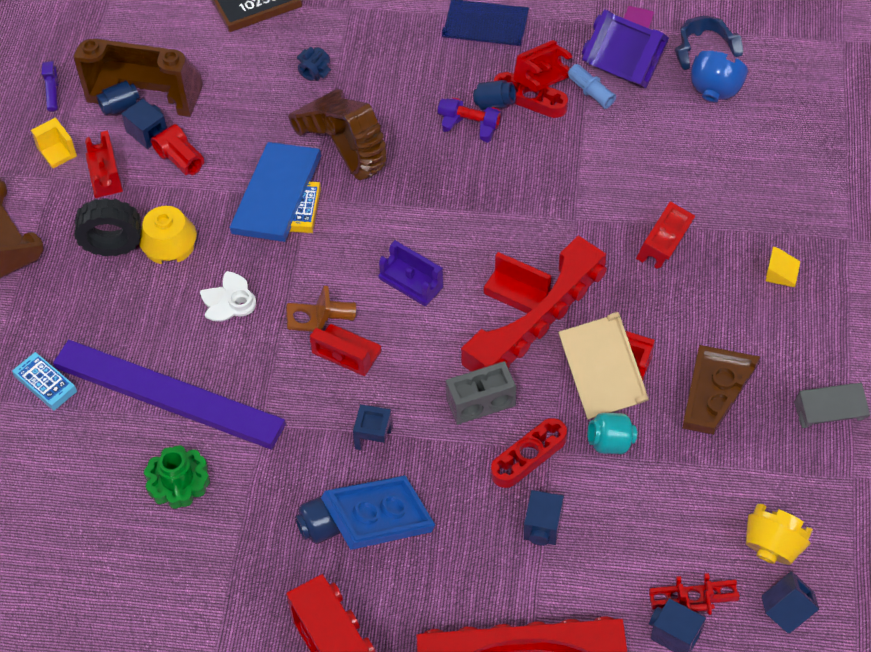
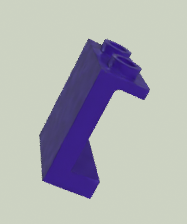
[582,9,669,88]

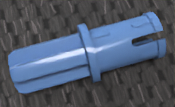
[568,64,616,109]

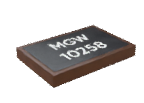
[211,0,302,33]

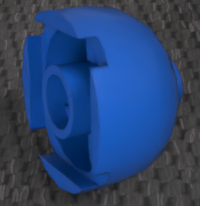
[690,51,749,102]

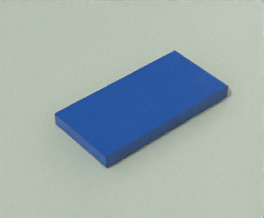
[229,142,322,242]

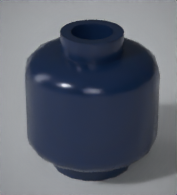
[295,496,341,544]

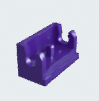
[378,240,443,307]

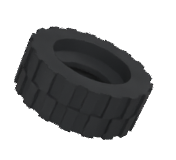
[74,198,141,257]

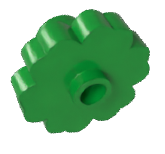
[144,445,210,509]

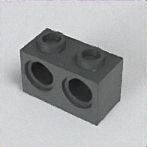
[446,361,516,425]

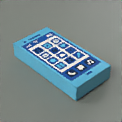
[12,352,77,411]

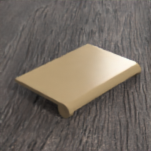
[558,312,649,420]

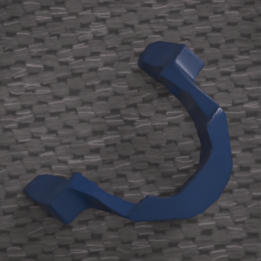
[675,16,743,70]

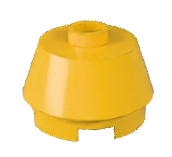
[139,206,197,264]
[746,504,813,565]

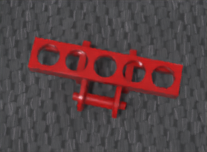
[649,573,740,615]

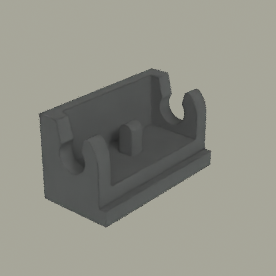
[794,382,870,428]

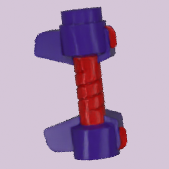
[438,98,501,143]

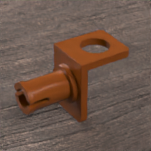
[286,285,356,332]

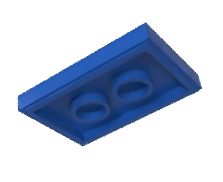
[321,475,436,550]

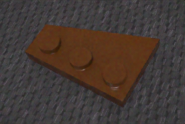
[682,345,761,435]

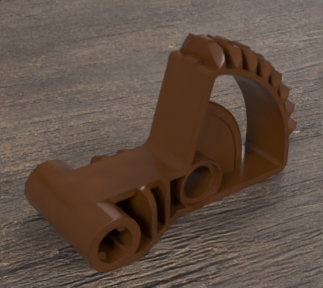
[288,89,386,180]

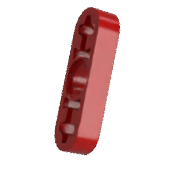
[494,72,568,118]
[491,418,567,488]

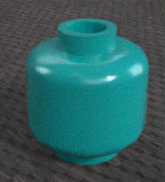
[587,413,637,454]

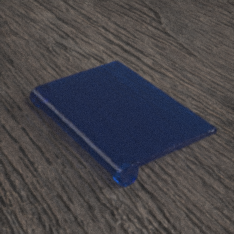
[442,0,529,46]

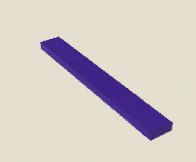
[53,339,286,450]

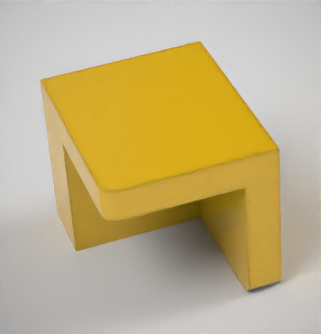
[31,117,77,168]

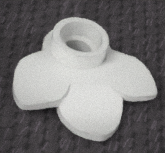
[200,271,256,322]

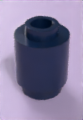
[96,80,140,116]
[473,80,516,111]

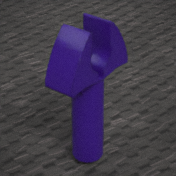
[42,61,59,112]

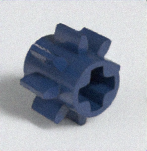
[297,46,331,81]

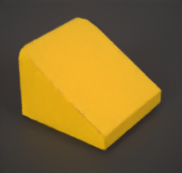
[765,246,800,287]

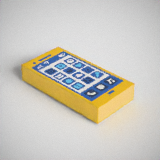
[290,182,321,233]

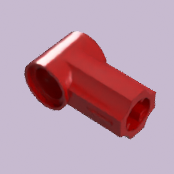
[151,124,205,176]

